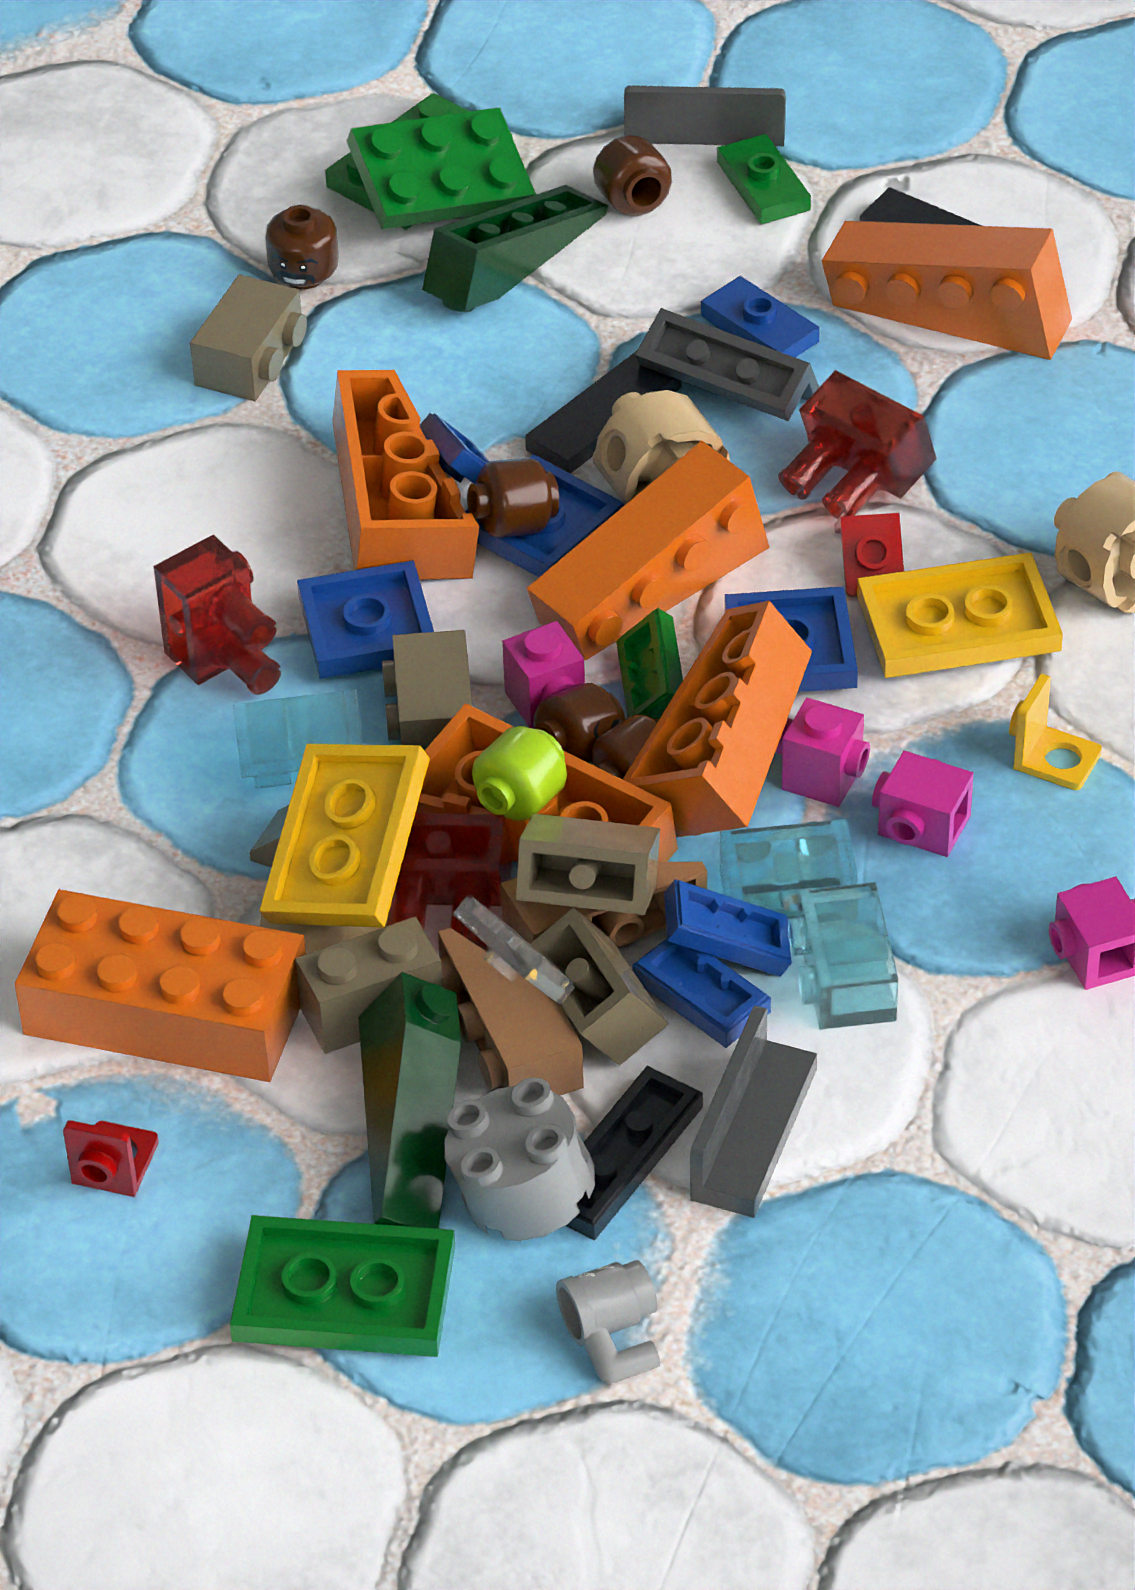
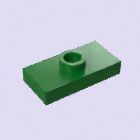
[717,134,811,224]
[616,608,683,719]

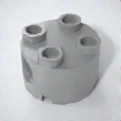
[445,1077,595,1241]

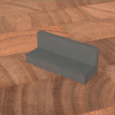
[624,86,786,146]
[635,308,821,421]
[690,1005,817,1218]

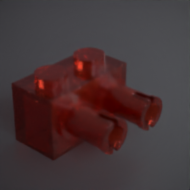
[778,370,937,519]
[153,534,281,695]
[387,813,513,952]

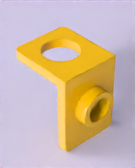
[1009,673,1102,790]

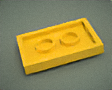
[857,552,1063,678]
[259,744,430,928]

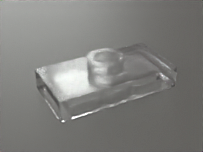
[453,897,575,1005]

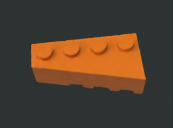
[822,221,1072,360]
[332,370,479,579]
[527,441,770,661]
[623,601,812,838]
[409,703,678,862]

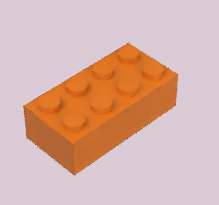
[14,889,306,1082]

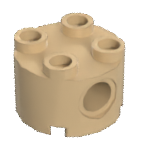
[592,390,731,505]
[1054,471,1135,613]

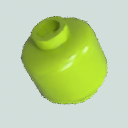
[472,726,567,821]

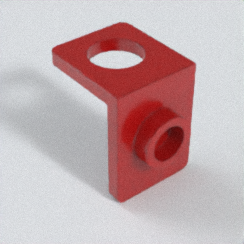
[834,513,904,597]
[63,1120,159,1197]

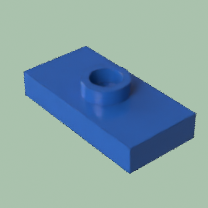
[701,276,820,358]
[420,413,490,483]
[664,879,792,977]
[632,938,771,1048]

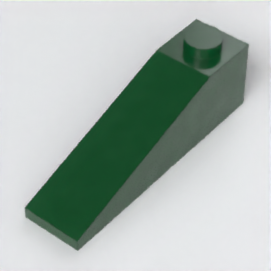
[422,185,608,312]
[358,972,461,1229]

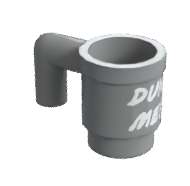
[556,1260,660,1383]

